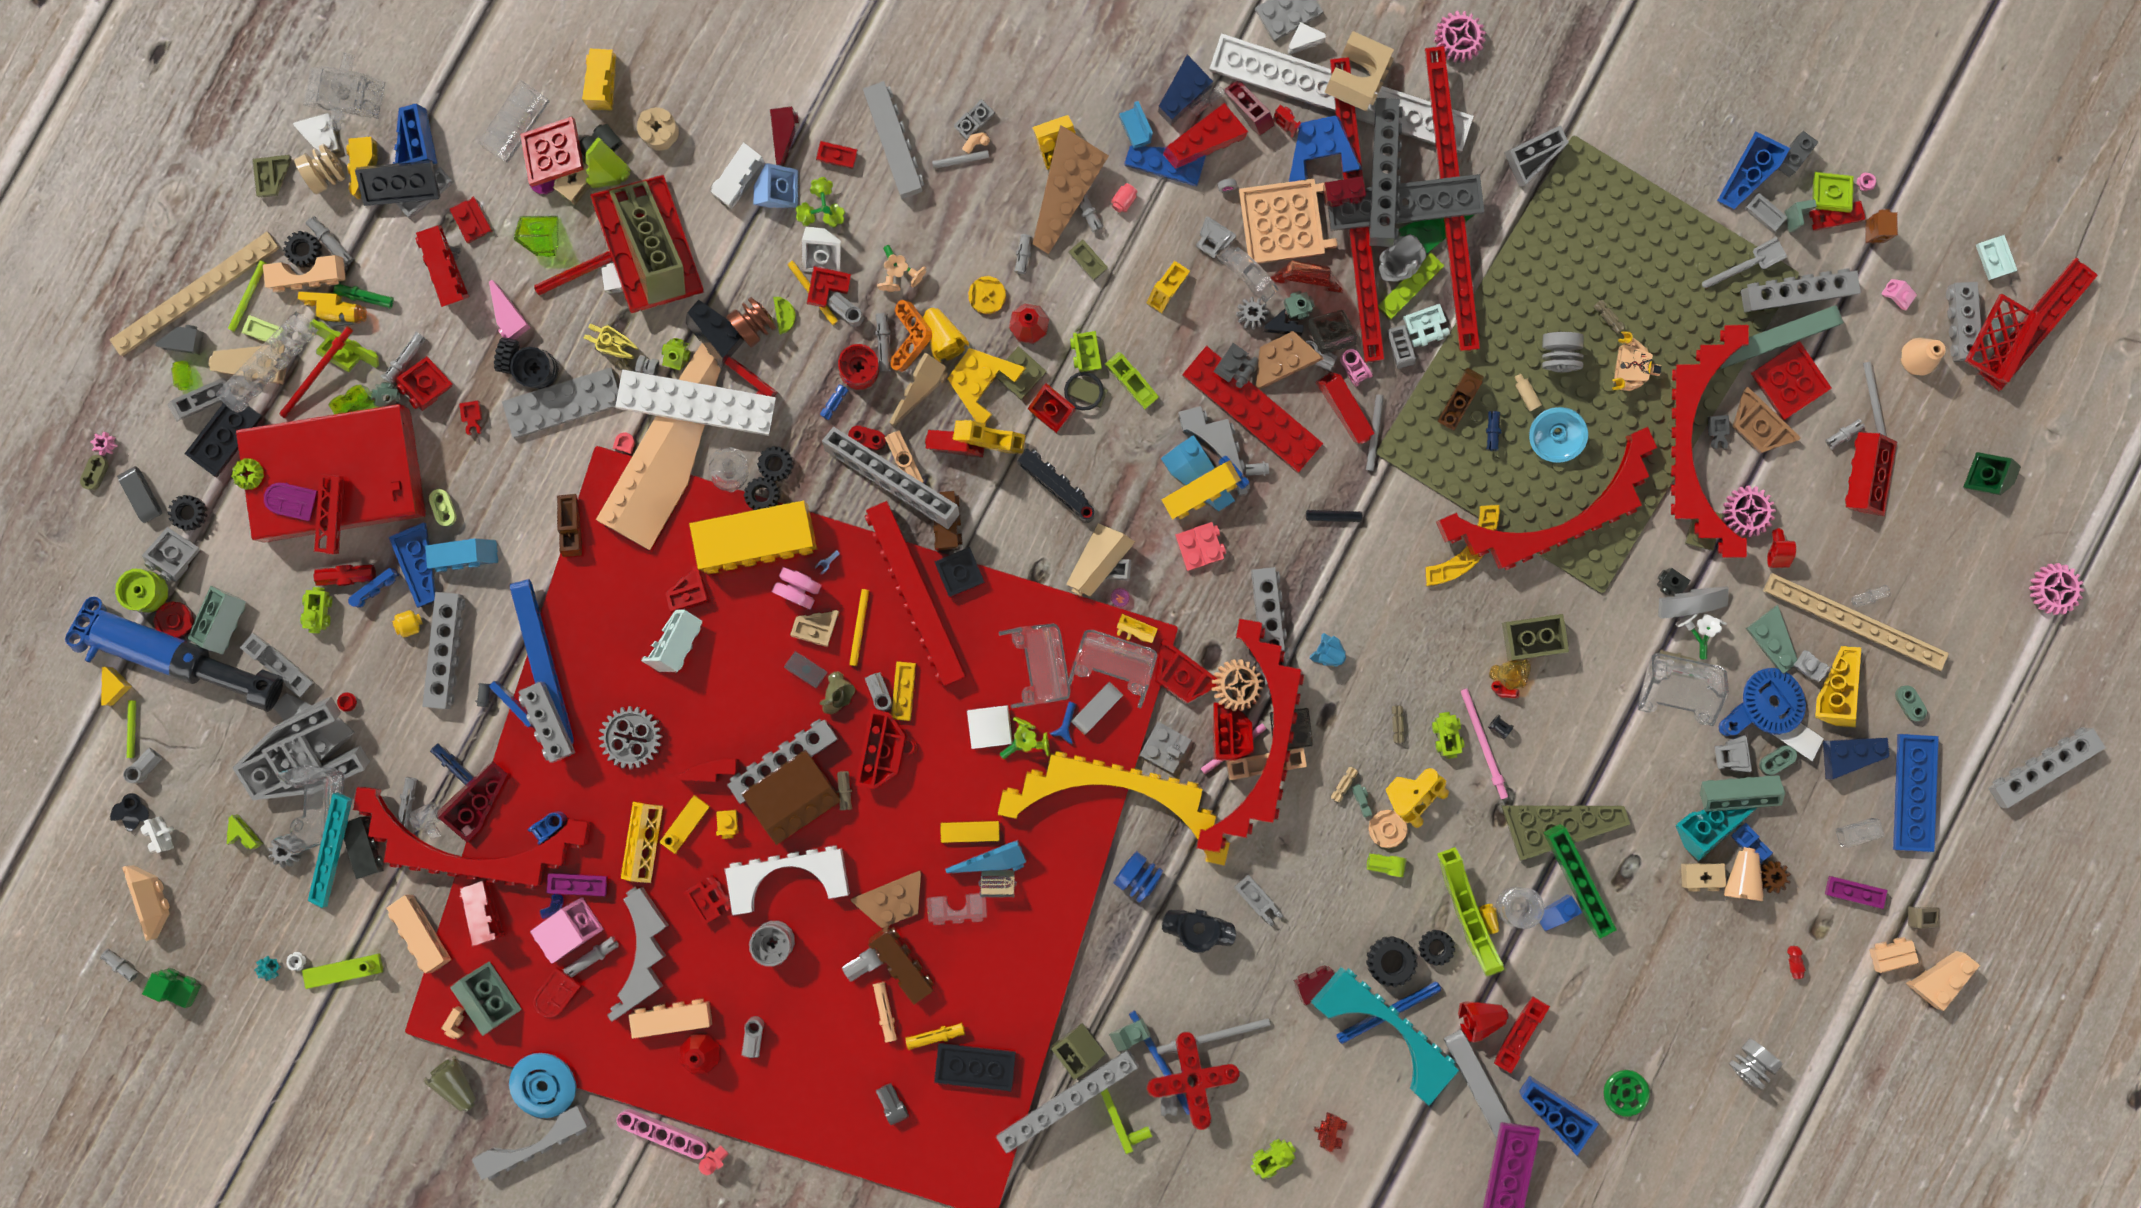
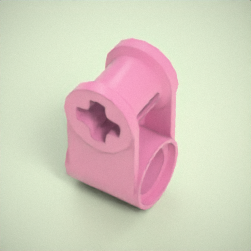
[1340,349,1373,387]

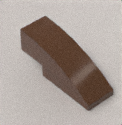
[557,494,582,557]

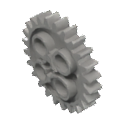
[598,706,663,769]

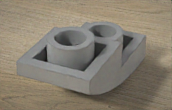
[954,99,995,139]

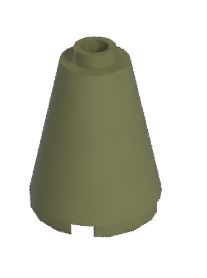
[423,1056,476,1112]

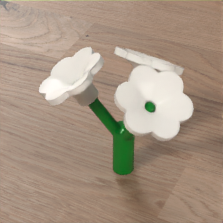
[1675,614,1727,660]

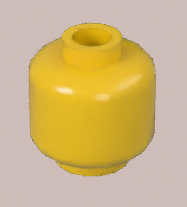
[392,610,423,638]

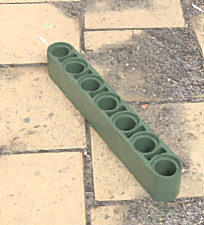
[1720,305,1844,369]

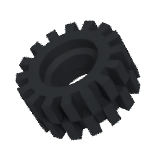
[283,231,322,268]
[494,337,520,374]
[757,446,793,482]
[744,477,780,510]
[168,495,208,531]
[1418,930,1455,966]

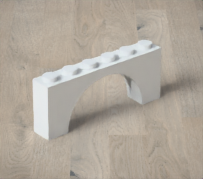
[725,845,850,915]

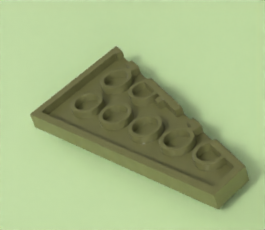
[1501,805,1630,861]

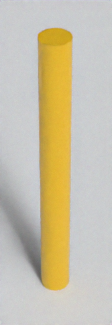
[787,261,838,325]
[849,589,869,666]

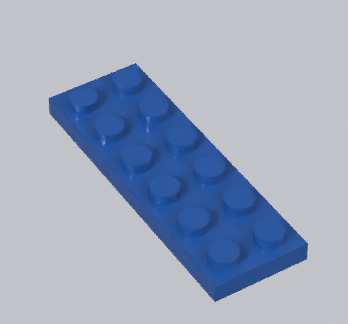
[1893,734,1939,852]

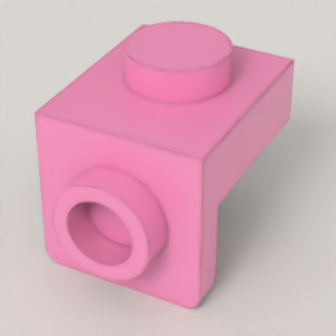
[1882,279,1917,310]

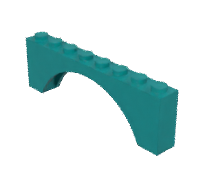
[1311,967,1459,1105]

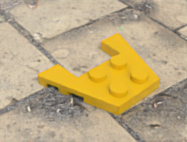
[947,348,1026,424]

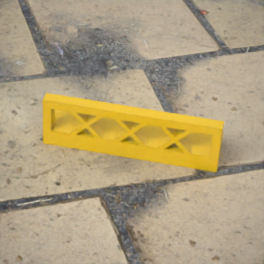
[621,802,663,883]

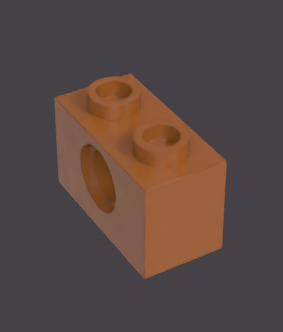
[1865,209,1898,243]

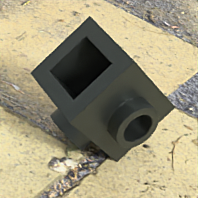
[1657,568,1691,597]

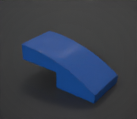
[1731,823,1773,865]

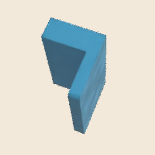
[1119,101,1153,149]

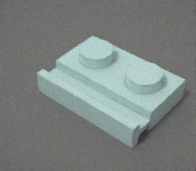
[1976,235,2017,281]

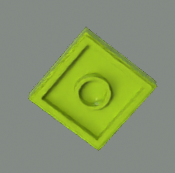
[1812,172,1854,212]

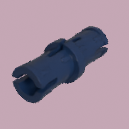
[1486,411,1501,451]

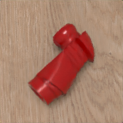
[1787,946,1806,979]

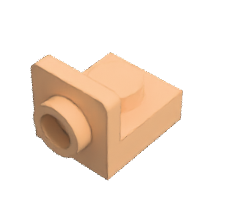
[441,1006,464,1039]

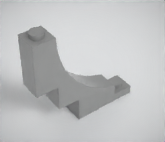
[608,887,669,1021]

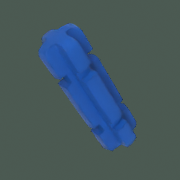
[820,384,848,420]
[1218,456,1249,489]

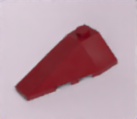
[437,761,507,843]

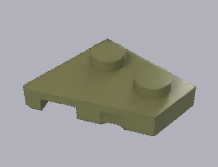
[253,155,292,198]

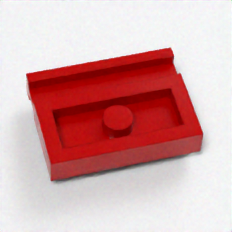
[1273,105,1301,138]
[449,196,492,244]

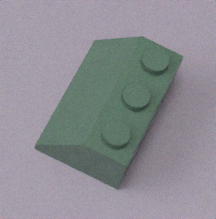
[187,586,246,655]
[450,962,522,1036]

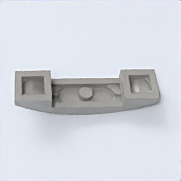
[240,633,314,697]

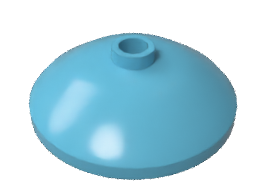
[1529,407,1588,462]

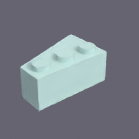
[641,610,703,672]

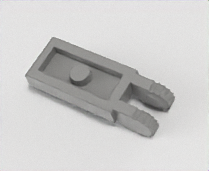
[1234,875,1283,926]

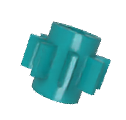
[254,956,281,982]

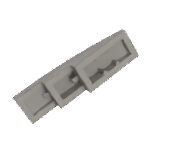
[1658,587,1729,619]

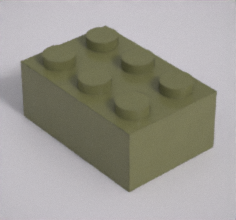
[1502,614,1569,661]

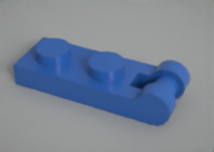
[348,568,399,608]

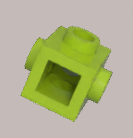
[661,338,691,370]

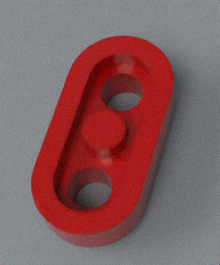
[848,426,886,450]

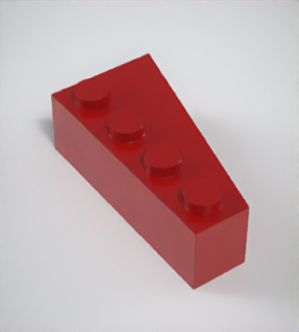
[1163,103,1248,169]

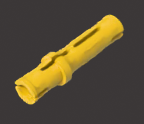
[906,1023,965,1050]

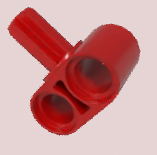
[1767,528,1796,568]

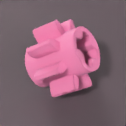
[90,432,117,456]

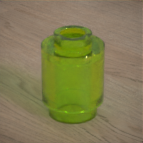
[171,361,194,390]

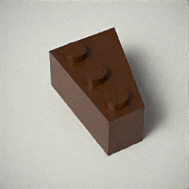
[933,491,963,551]

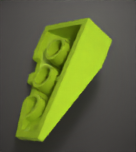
[586,137,631,188]

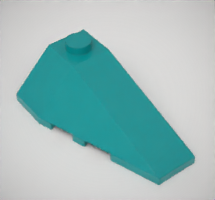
[1675,807,1757,861]

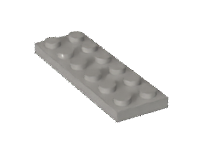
[502,367,619,439]

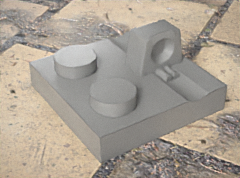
[1140,721,1191,773]

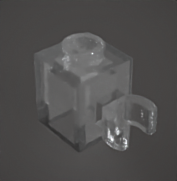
[409,803,441,839]

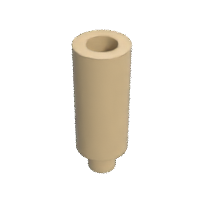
[1515,374,1542,411]

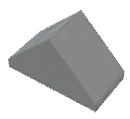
[1105,559,1131,581]

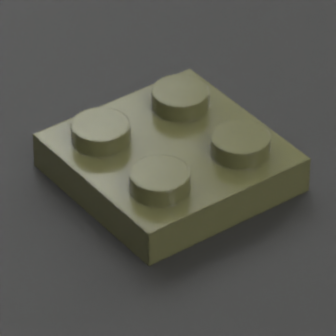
[996,346,1047,400]

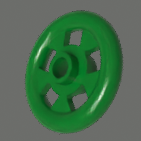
[1603,1070,1650,1117]

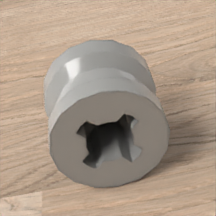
[1161,1096,1177,1116]

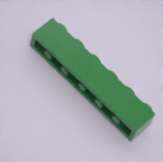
[1543,824,1617,939]

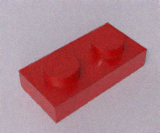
[816,141,858,169]

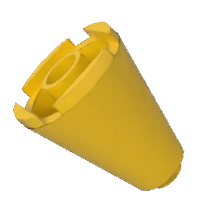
[923,308,969,362]

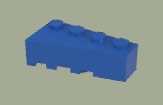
[1519,1075,1599,1156]

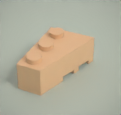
[1905,951,1980,1011]

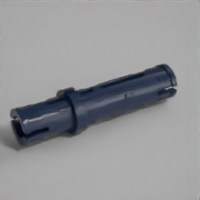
[430,743,474,785]

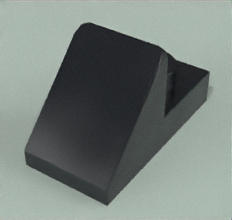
[1263,308,1303,336]

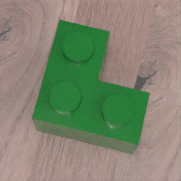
[142,968,201,1008]

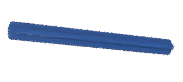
[1336,982,1441,1044]

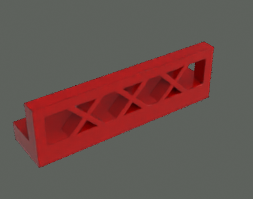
[314,474,345,555]

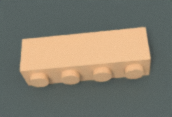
[387,895,452,973]
[629,999,712,1038]

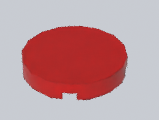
[154,601,194,639]

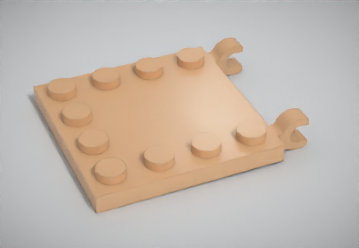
[1239,179,1337,265]

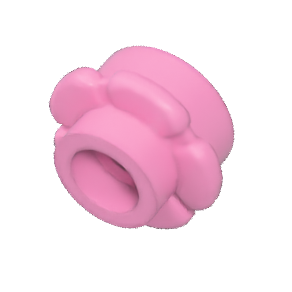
[1857,173,1876,191]

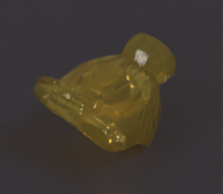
[1489,659,1531,690]

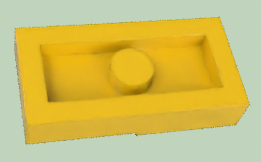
[1117,614,1158,643]

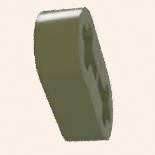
[80,455,109,490]

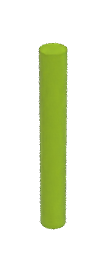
[126,700,136,758]

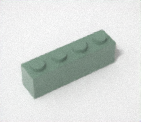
[1699,775,1785,812]

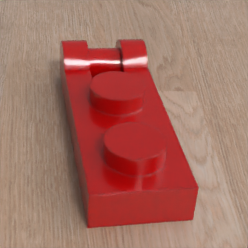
[1809,201,1865,231]

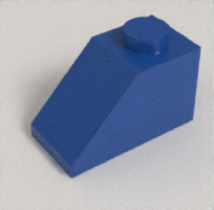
[1535,894,1582,931]

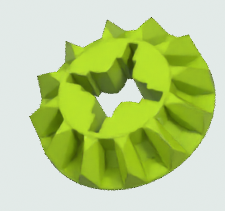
[231,458,263,490]

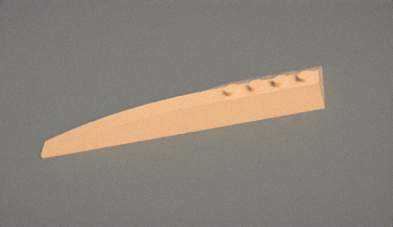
[596,343,721,550]

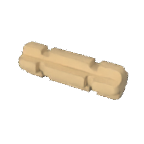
[1331,767,1358,802]

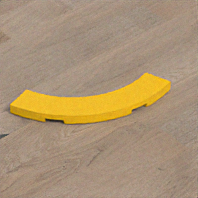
[1425,505,1499,586]

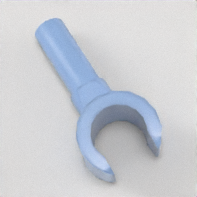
[815,550,840,574]

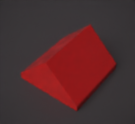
[1027,383,1075,433]

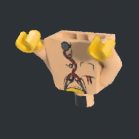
[1612,331,1661,391]

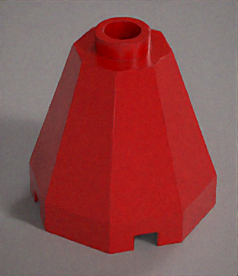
[1009,303,1049,344]
[1458,1001,1509,1042]
[680,1033,720,1074]

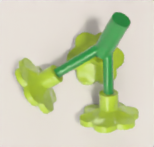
[796,177,845,228]
[1000,717,1050,759]

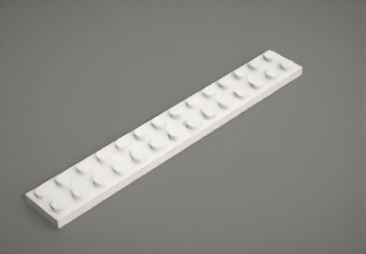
[1209,33,1473,153]

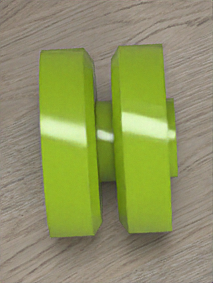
[115,569,168,613]

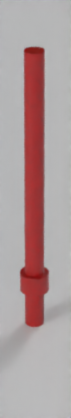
[279,326,353,418]

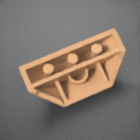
[122,865,170,941]

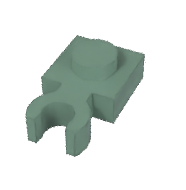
[1351,784,1372,818]

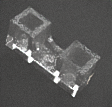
[927,893,987,925]

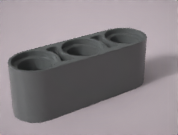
[117,466,162,523]

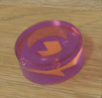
[1111,588,1130,607]

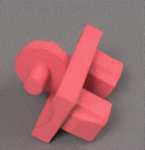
[699,1146,729,1175]

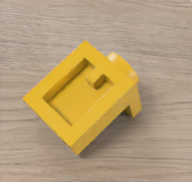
[716,810,738,839]

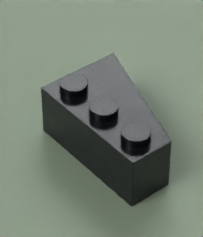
[686,299,744,368]

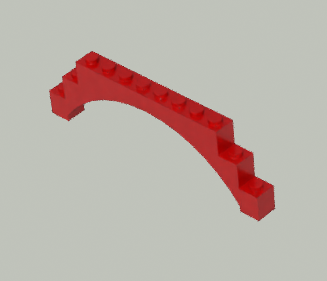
[1671,325,1749,558]
[1436,427,1657,570]
[1197,618,1305,853]
[353,786,591,889]

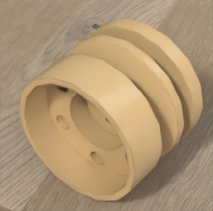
[294,143,345,195]

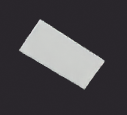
[1770,702,1824,761]

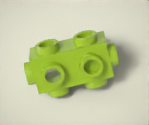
[300,587,333,634]
[1432,712,1464,759]
[1251,1139,1296,1179]

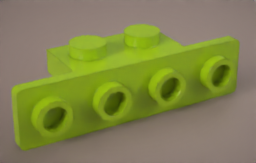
[311,319,379,372]

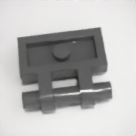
[1213,343,1259,388]

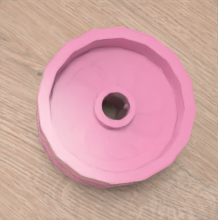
[772,567,822,609]

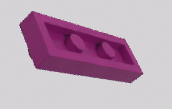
[547,873,608,896]
[1825,876,1888,909]

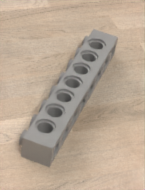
[822,427,959,529]
[996,1049,1139,1153]

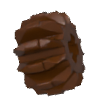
[1761,861,1791,894]

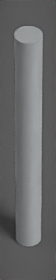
[1863,362,1886,436]
[1366,395,1384,471]

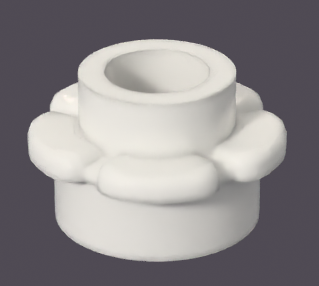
[287,952,306,971]

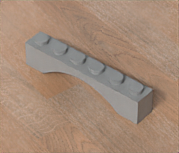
[472,1103,591,1181]

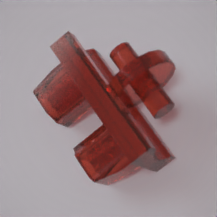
[1313,1112,1347,1152]

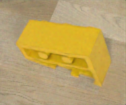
[582,48,616,111]

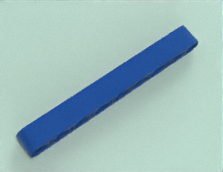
[510,579,574,744]

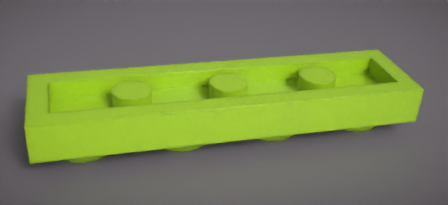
[1378,253,1444,320]

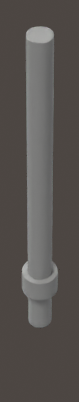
[1156,1018,1270,1055]

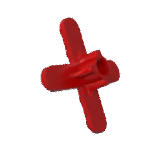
[1147,1032,1240,1130]

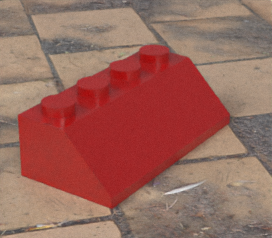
[1845,432,1897,516]

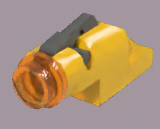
[298,292,367,327]

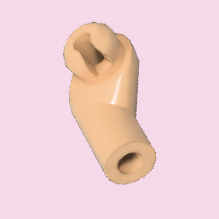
[962,132,990,154]

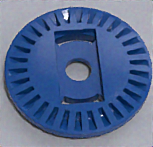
[1743,668,1806,734]

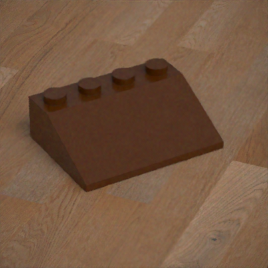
[741,749,841,845]

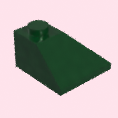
[1963,452,2021,495]

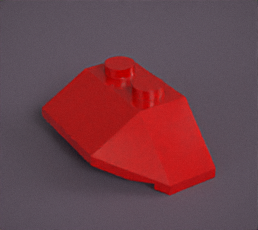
[1213,702,1253,760]
[855,709,905,789]

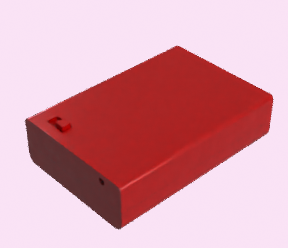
[236,404,426,543]

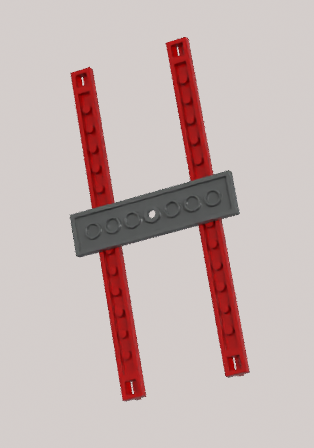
[1328,46,1484,363]

